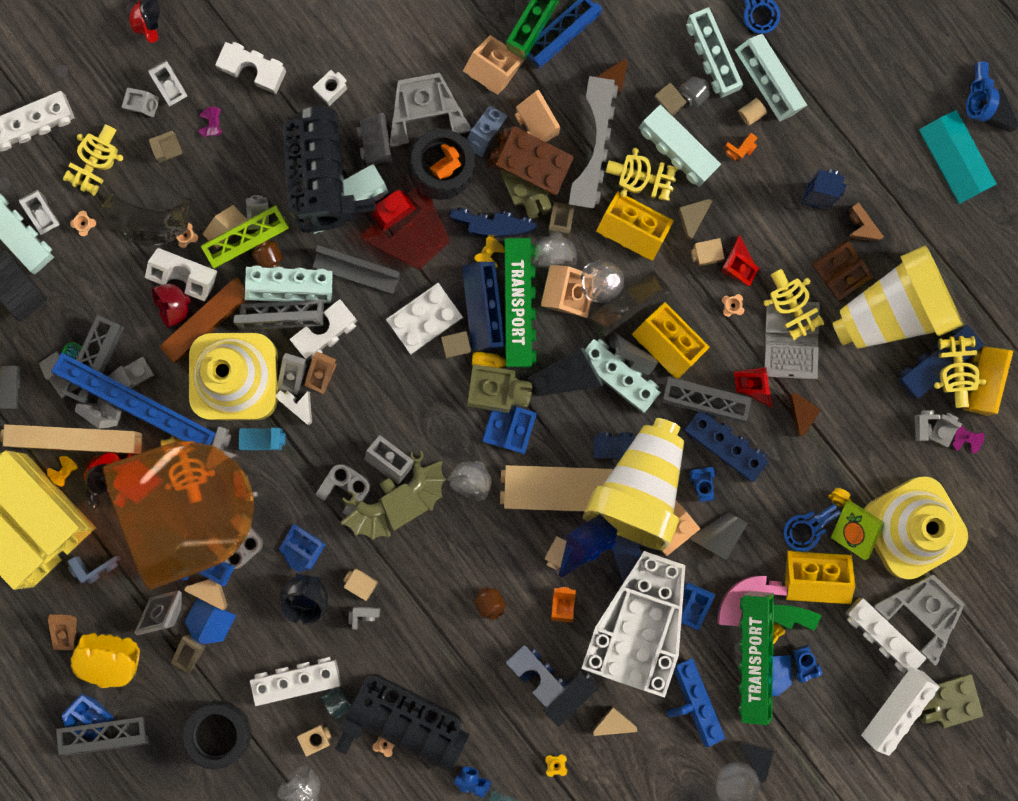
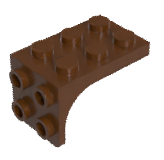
[486,126,574,196]

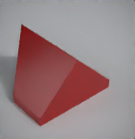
[720,234,759,286]
[734,367,773,408]

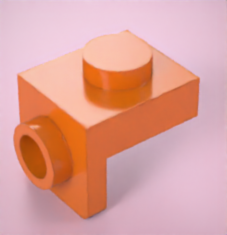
[723,133,758,161]
[429,144,461,179]
[551,587,576,623]

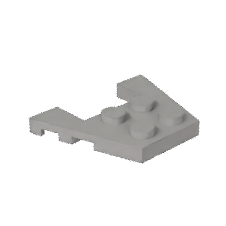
[390,73,471,148]
[873,574,965,666]

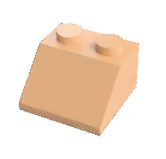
[463,35,525,95]
[514,90,560,142]
[541,264,597,318]
[662,500,700,556]

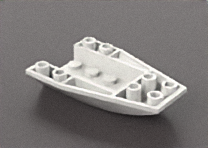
[581,551,685,698]

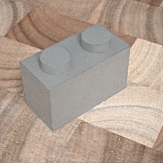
[364,435,414,485]

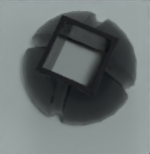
[279,573,328,625]

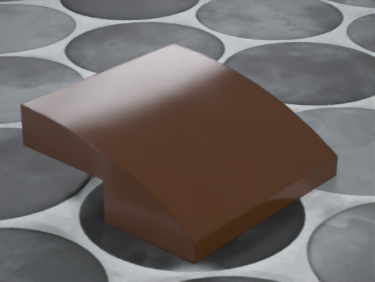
[812,240,873,301]

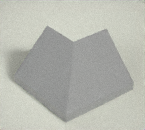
[135,590,182,635]

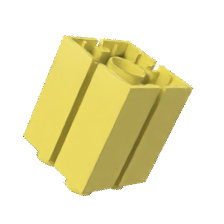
[0,450,96,590]

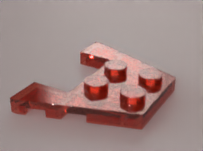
[360,188,450,270]

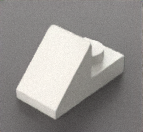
[276,390,312,425]

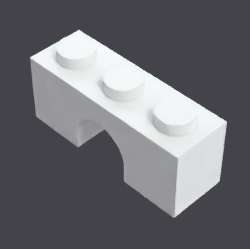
[215,42,286,94]
[145,248,217,301]
[290,299,357,361]

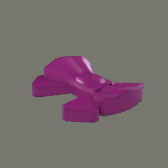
[198,107,222,137]
[952,426,984,454]

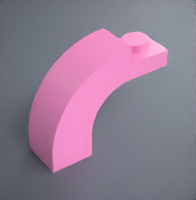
[717,576,787,626]

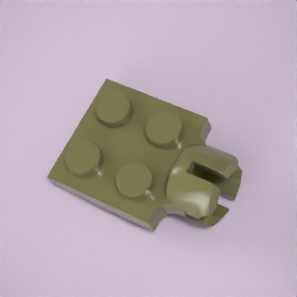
[498,169,551,219]
[467,364,532,413]
[919,674,983,728]

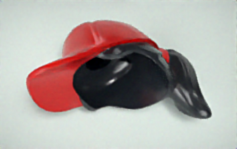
[129,0,160,43]
[84,452,121,511]

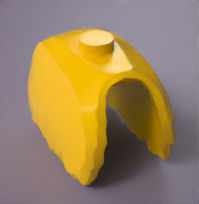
[70,633,140,688]

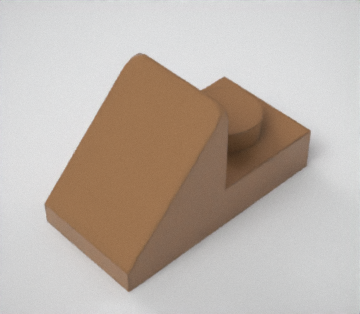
[848,203,884,242]
[304,351,336,394]
[48,614,77,650]

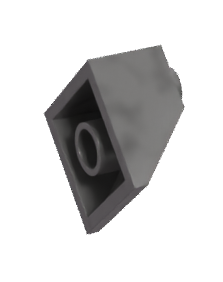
[357,113,392,166]

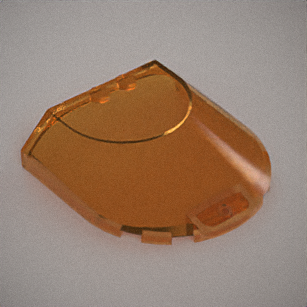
[103,441,254,591]

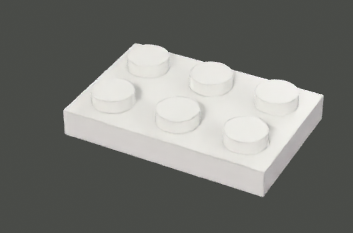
[386,283,463,354]

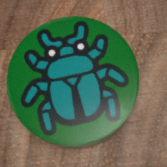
[62,342,85,360]

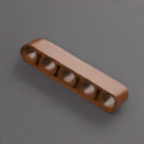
[160,278,246,364]

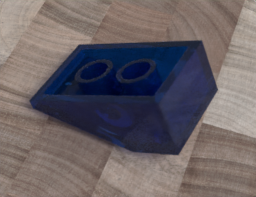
[559,514,618,578]

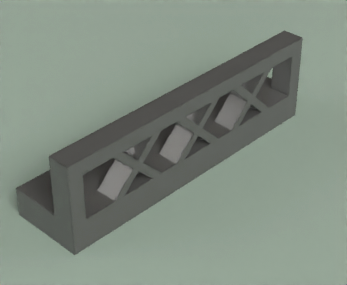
[312,245,400,295]
[234,299,324,330]
[61,315,124,404]
[662,377,752,423]
[56,717,149,756]

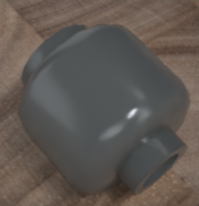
[678,76,710,108]

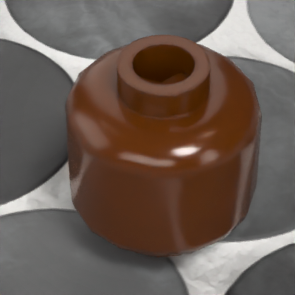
[251,240,283,268]
[474,587,506,621]

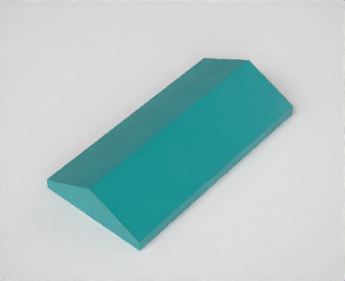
[919,110,997,204]

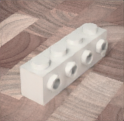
[0,91,75,152]
[845,598,927,674]
[250,657,342,706]
[861,667,940,756]

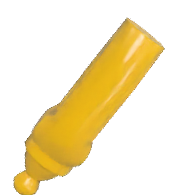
[472,352,506,368]

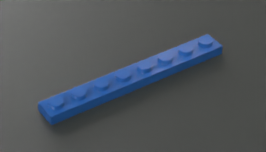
[51,353,216,453]

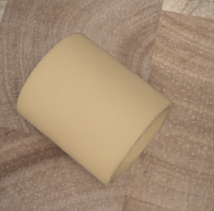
[738,98,767,126]

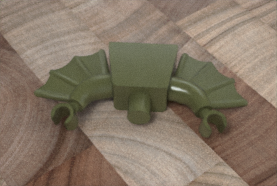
[341,451,446,540]

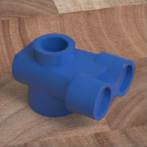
[688,467,715,503]
[793,645,823,683]
[454,766,491,798]

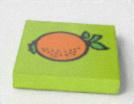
[831,501,884,560]

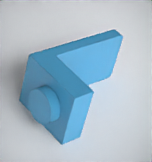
[239,428,286,450]

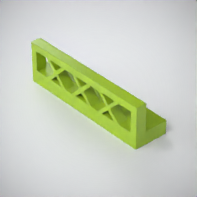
[201,205,289,268]

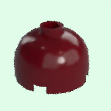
[151,283,191,327]

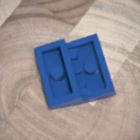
[482,406,537,454]

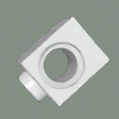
[313,70,347,106]

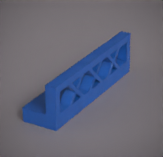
[527,0,602,69]

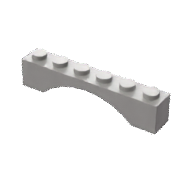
[569,76,618,208]

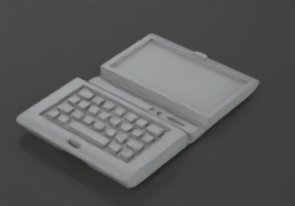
[764,302,820,379]

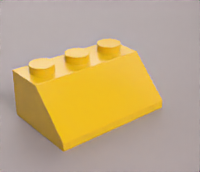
[596,191,674,261]
[632,302,710,379]
[963,346,1013,416]
[785,551,855,604]

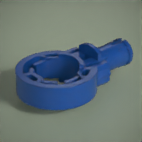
[743,0,780,34]
[966,61,999,121]
[784,503,841,551]

